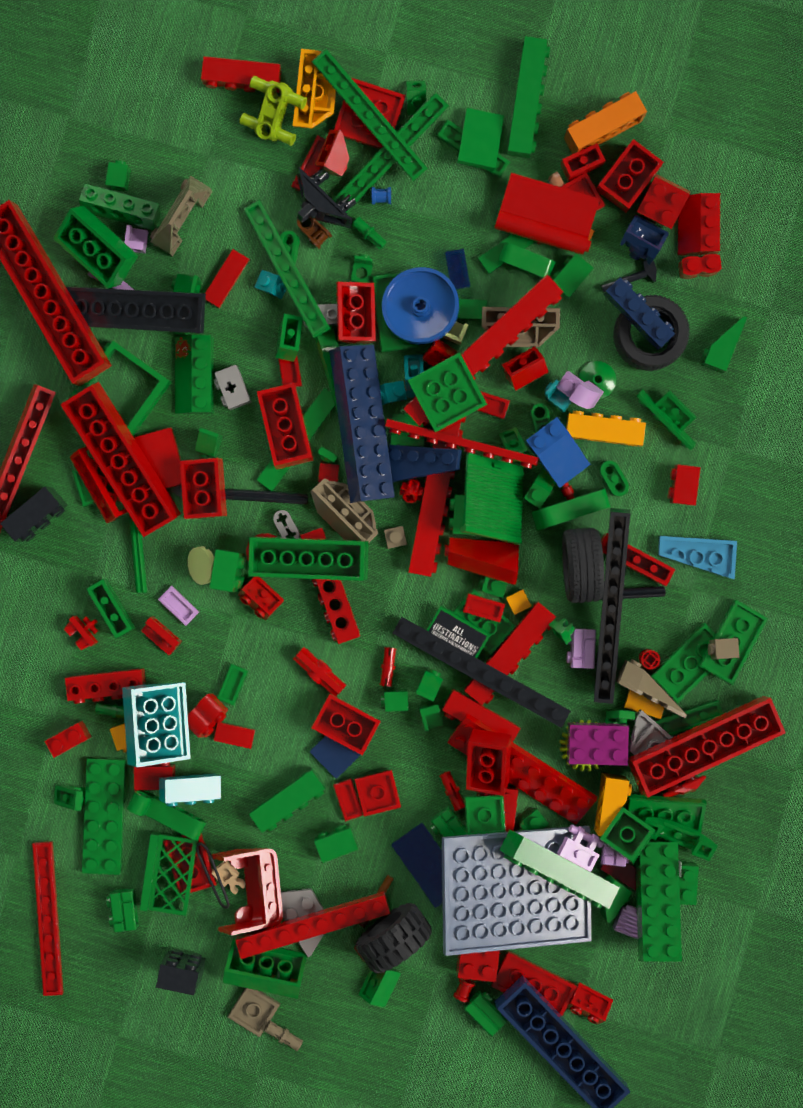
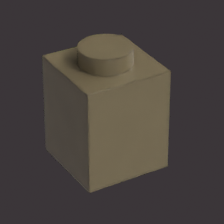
[708,638,739,660]

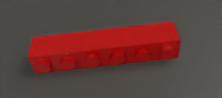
[464,601,556,705]

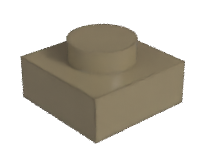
[384,526,407,549]

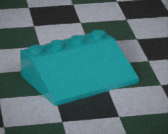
[122,682,191,767]

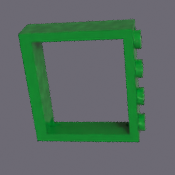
[69,341,172,436]

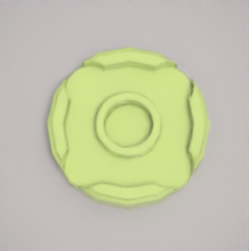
[188,546,215,585]

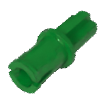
[352,217,387,250]

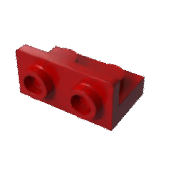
[238,577,284,621]
[141,616,182,655]
[567,982,613,1024]

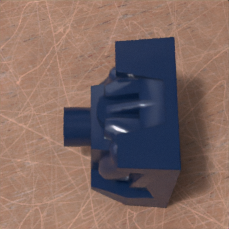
[620,215,669,265]

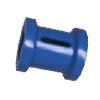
[372,187,391,205]

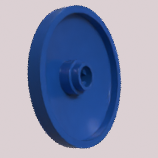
[382,267,459,344]

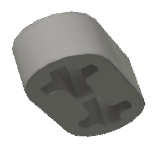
[273,510,300,538]

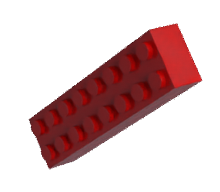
[60,382,181,537]
[628,696,786,798]

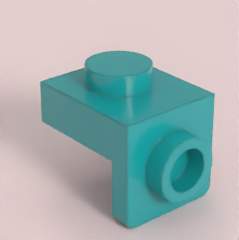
[255,270,287,299]
[545,379,572,413]
[380,381,407,405]

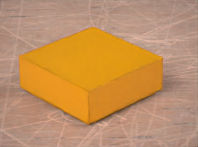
[506,589,532,615]

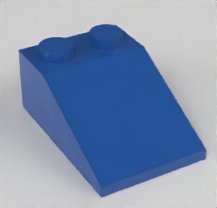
[525,417,591,488]

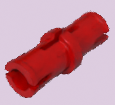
[380,647,397,687]
[439,771,465,811]

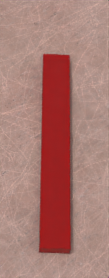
[32,841,64,996]

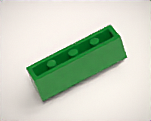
[249,768,326,833]

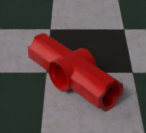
[293,647,346,697]

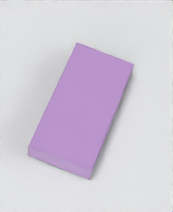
[158,586,199,626]

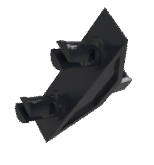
[297,167,356,228]

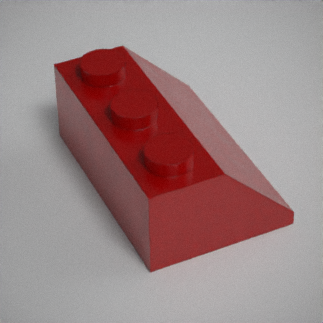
[678,193,720,255]
[336,282,376,344]

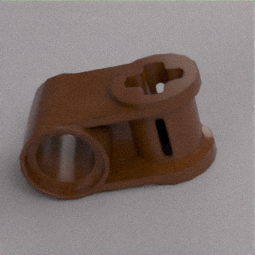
[297,217,332,250]

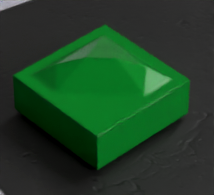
[318,447,338,463]

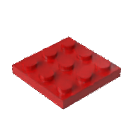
[334,78,406,149]

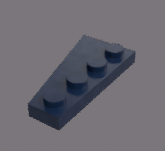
[389,445,462,483]

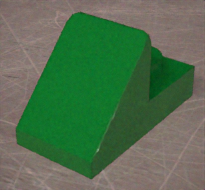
[499,427,530,462]
[54,785,85,811]

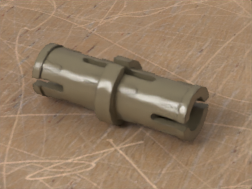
[264,1021,303,1051]

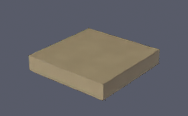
[228,988,281,1037]

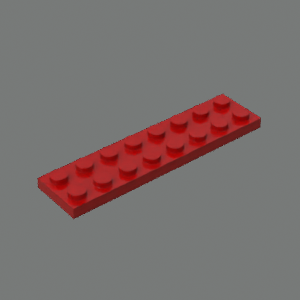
[447,714,598,825]

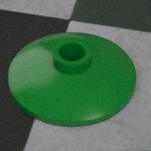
[578,361,616,399]

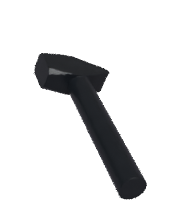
[601,260,657,293]

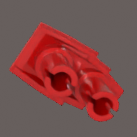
[662,775,706,797]

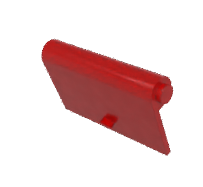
[494,173,600,255]

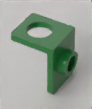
[406,81,426,115]
[351,254,373,283]

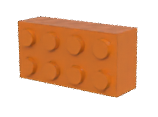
[564,91,647,154]

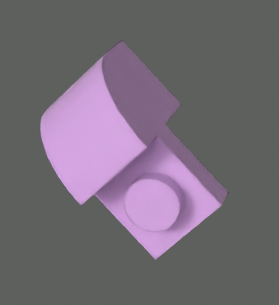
[556,371,604,409]

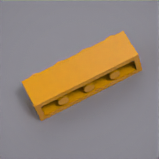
[566,411,646,447]

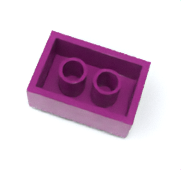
[567,723,629,765]

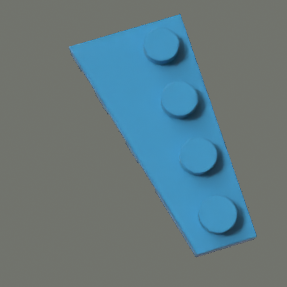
[658,536,737,579]

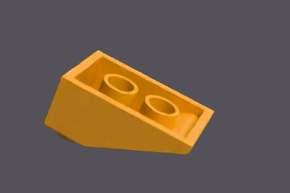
[594,773,632,836]

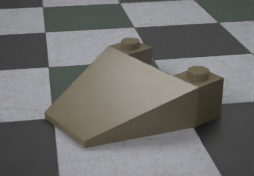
[150,176,212,257]

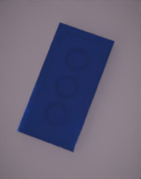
[391,822,443,908]

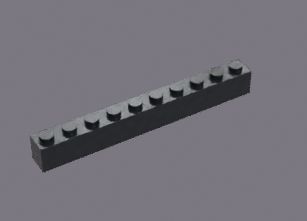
[594,508,631,704]

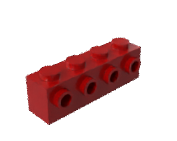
[65,668,146,704]

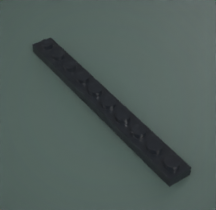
[393,617,571,728]

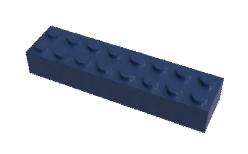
[329,344,395,503]
[495,975,630,1108]

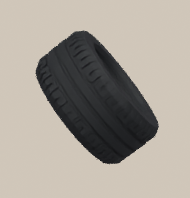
[613,295,690,371]
[562,528,604,603]

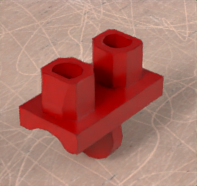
[64,615,98,650]

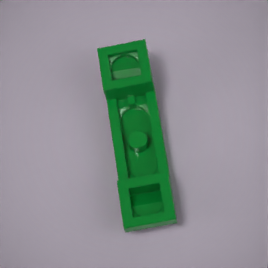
[644,817,717,861]

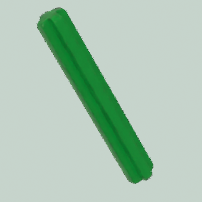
[129,518,147,594]

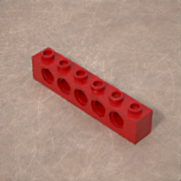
[300,528,361,644]

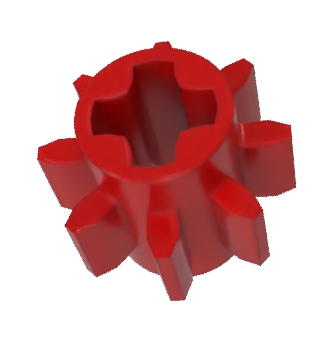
[399,479,424,503]

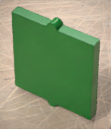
[391,413,425,447]

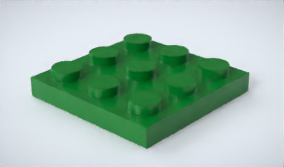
[408,352,487,433]

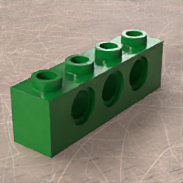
[79,184,161,230]

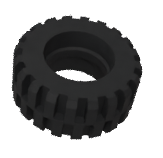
[356,903,432,973]

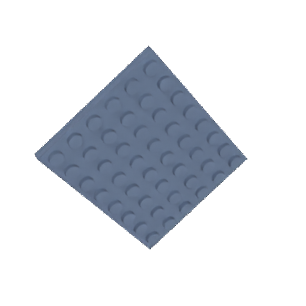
[442,826,591,956]

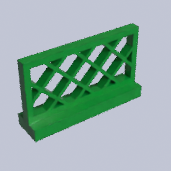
[140,831,198,916]

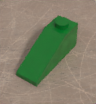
[701,316,747,373]

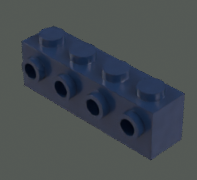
[603,277,675,350]

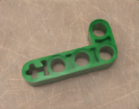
[531,489,611,530]
[127,790,207,840]

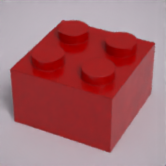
[637,174,690,229]

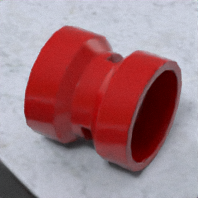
[638,649,660,669]

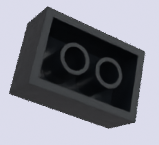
[0,486,68,542]
[155,949,206,996]

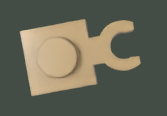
[212,861,246,894]

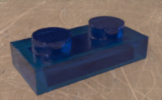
[445,249,470,290]

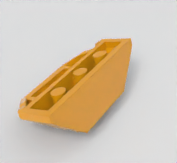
[293,49,336,129]

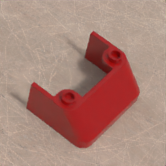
[211,848,283,935]

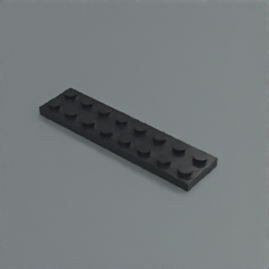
[66,287,206,334]

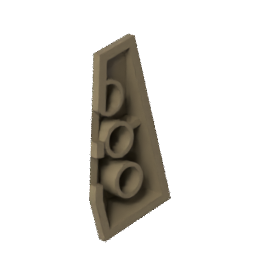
[615,659,687,718]

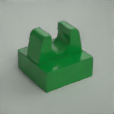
[549,618,575,645]

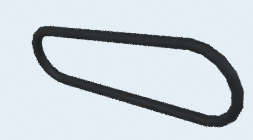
[196,842,230,909]

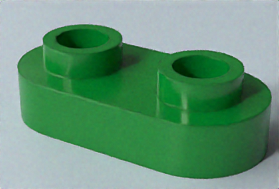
[280,231,300,264]
[600,461,629,497]

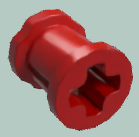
[453,978,475,1002]

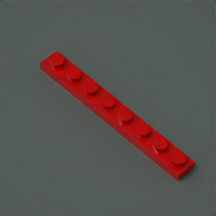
[385,419,539,469]

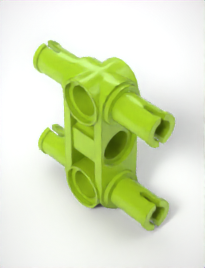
[240,76,307,146]

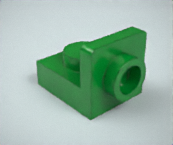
[478,576,507,598]
[605,710,635,724]
[519,808,549,831]

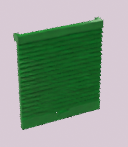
[460,453,524,545]

